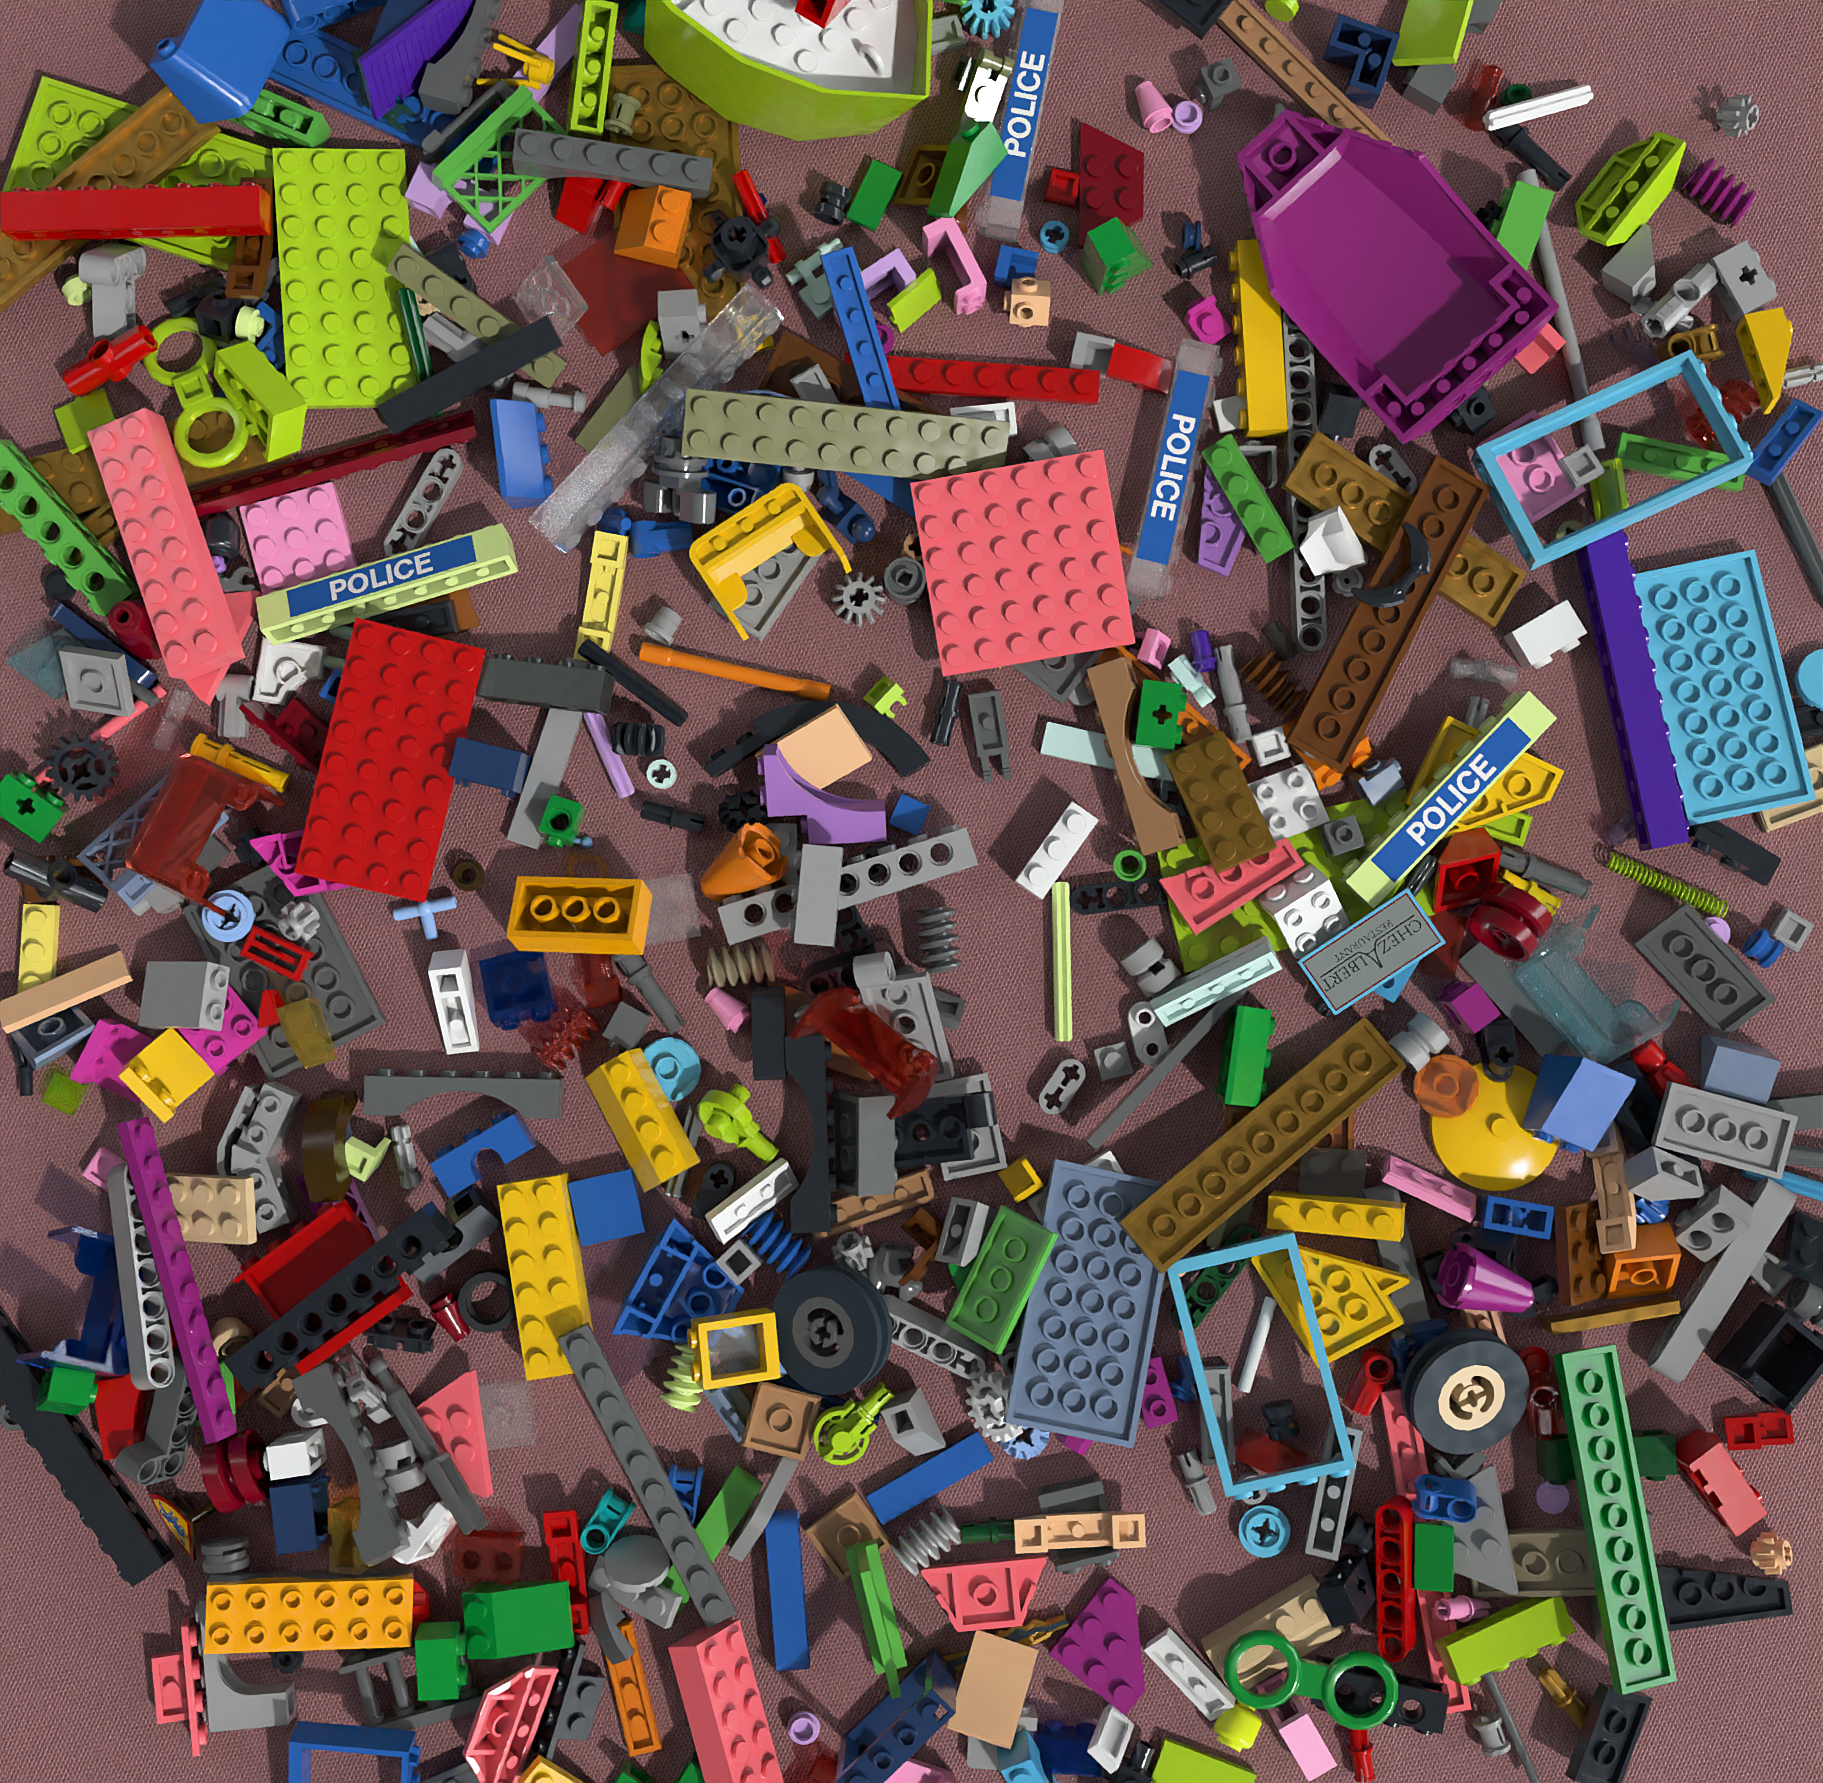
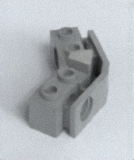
[217,1081,304,1234]

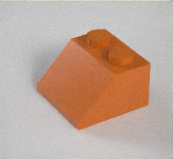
[614,185,692,269]
[1602,1222,1681,1299]

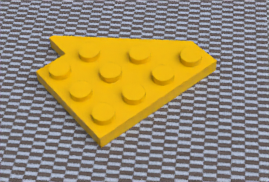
[1404,716,1564,840]
[1250,1245,1411,1369]

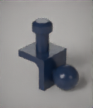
[816,486,876,546]

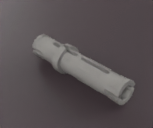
[1212,645,1253,744]

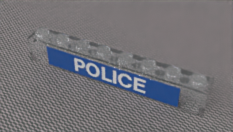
[974,0,1065,243]
[1125,338,1223,602]

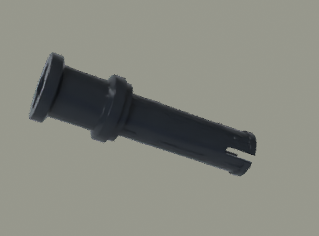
[1485,123,1572,192]

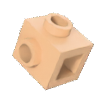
[1004,277,1051,327]

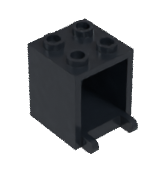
[1713,1302,1823,1416]

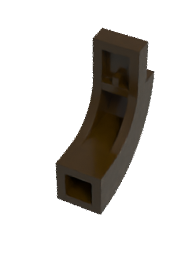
[302,1089,359,1203]

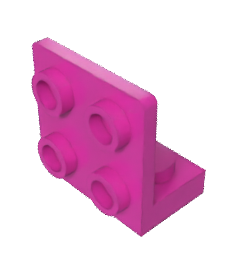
[177,984,267,1077]
[70,1018,154,1104]

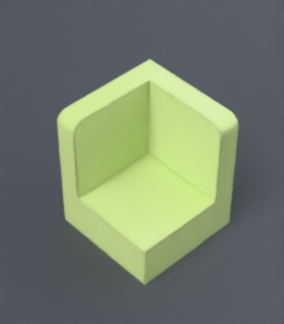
[345,1136,391,1182]

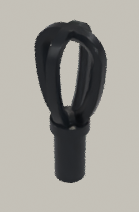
[11,1035,35,1096]

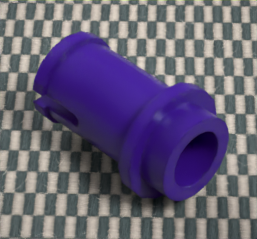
[1188,630,1217,673]

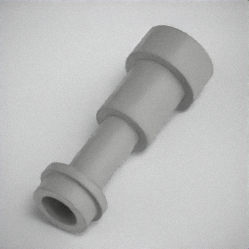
[512,382,586,414]

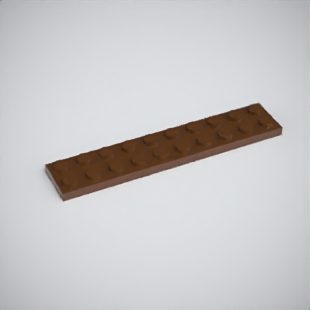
[1284,455,1492,774]

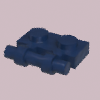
[1389,1317,1447,1387]

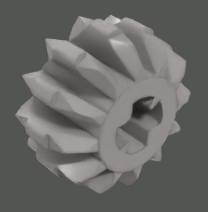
[832,572,887,628]

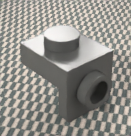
[1194,57,1242,113]
[1430,1450,1488,1479]

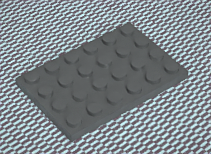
[182,865,388,1082]

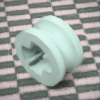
[647,759,677,789]

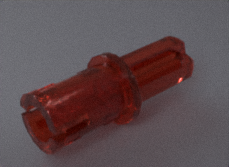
[1464,64,1503,132]

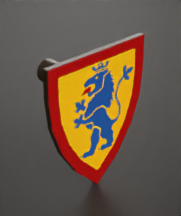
[149,1492,216,1561]

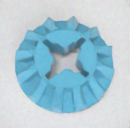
[1238,1504,1290,1558]

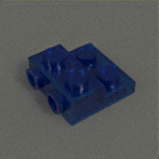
[479,950,559,1031]

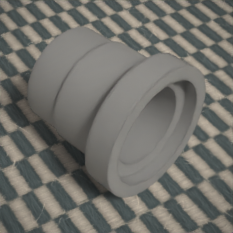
[643,606,682,646]

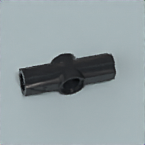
[2,847,109,913]

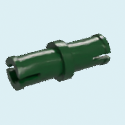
[960,1517,1016,1544]

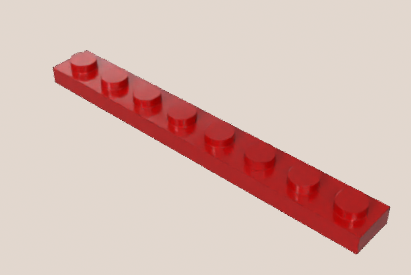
[844,353,1100,405]

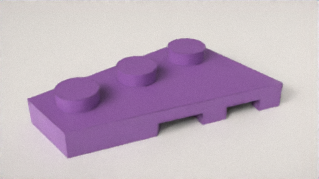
[1196,463,1266,578]

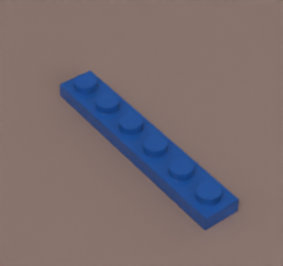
[820,246,901,410]

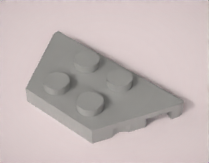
[1437,1464,1519,1595]

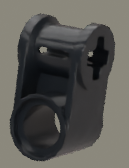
[424,240,478,296]
[1475,1019,1518,1083]
[690,1160,737,1221]

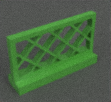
[432,84,570,235]
[844,1539,908,1699]

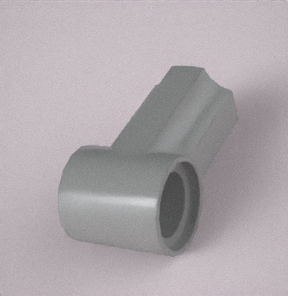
[216,674,255,738]

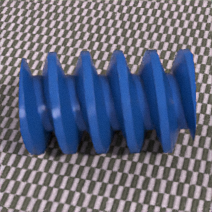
[740,1210,811,1282]

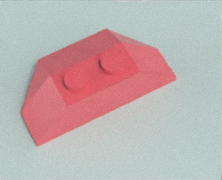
[462,1665,558,1783]

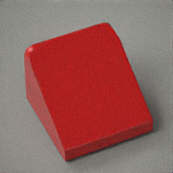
[257,989,289,1029]

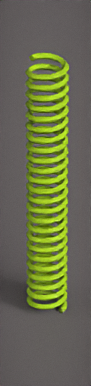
[1606,852,1728,919]

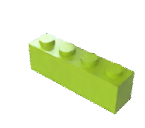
[1434,1596,1575,1686]

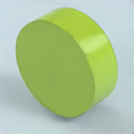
[1265,0,1299,22]

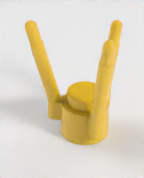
[476,33,555,90]

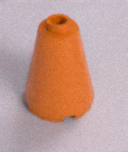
[700,823,789,902]

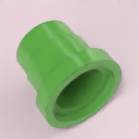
[1113,847,1146,881]

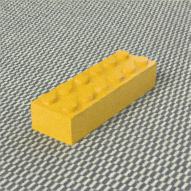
[497,1172,593,1381]

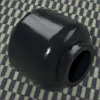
[200,514,241,564]

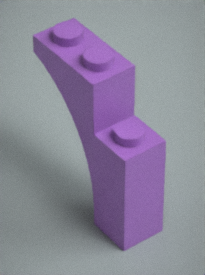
[758,744,887,845]

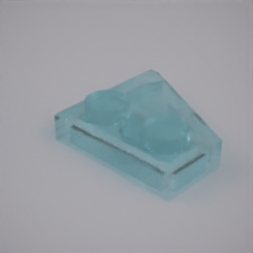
[6,628,93,700]

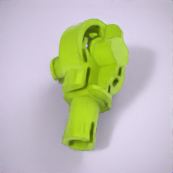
[697,1084,779,1165]
[813,1381,895,1465]

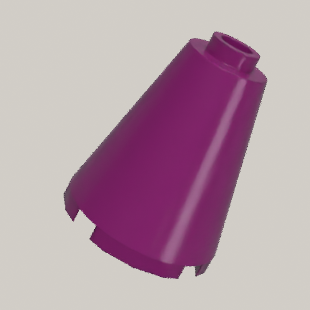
[1437,1242,1534,1313]

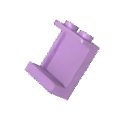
[831,248,916,328]

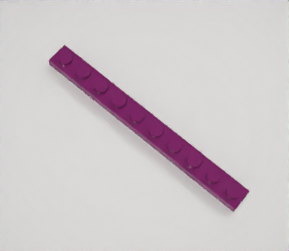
[117,1116,238,1444]

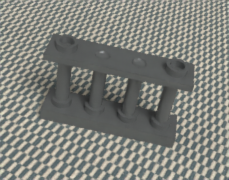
[338,1622,489,1730]

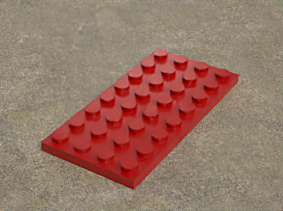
[294,617,486,903]

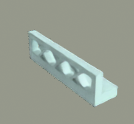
[1150,935,1282,1027]

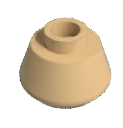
[210,1317,254,1359]

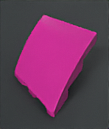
[250,829,353,897]

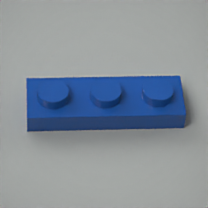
[1744,398,1823,487]

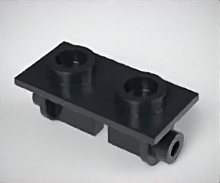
[365,1315,437,1355]

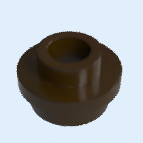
[452,859,485,891]

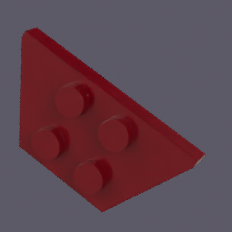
[1078,123,1144,249]

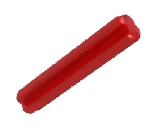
[732,169,786,264]

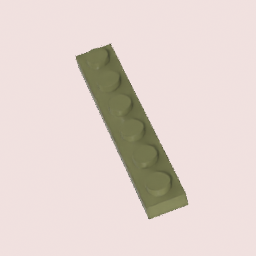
[385,243,568,389]

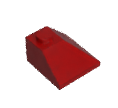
[1432,827,1502,913]

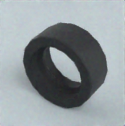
[457,1268,516,1333]

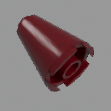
[108,597,163,660]

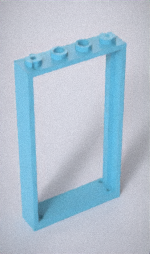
[1471,349,1754,571]

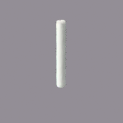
[1237,1296,1277,1393]

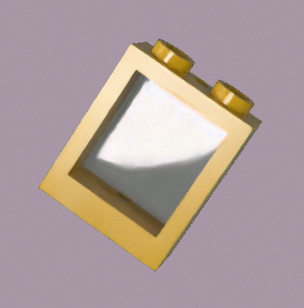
[687,1307,781,1390]

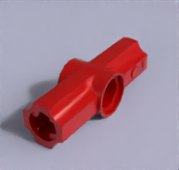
[62,324,158,396]

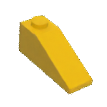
[1735,307,1793,415]

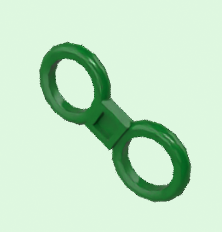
[1223,1630,1398,1730]

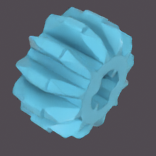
[960,0,1015,41]

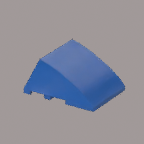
[611,1217,744,1348]

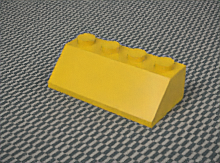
[585,1047,700,1193]

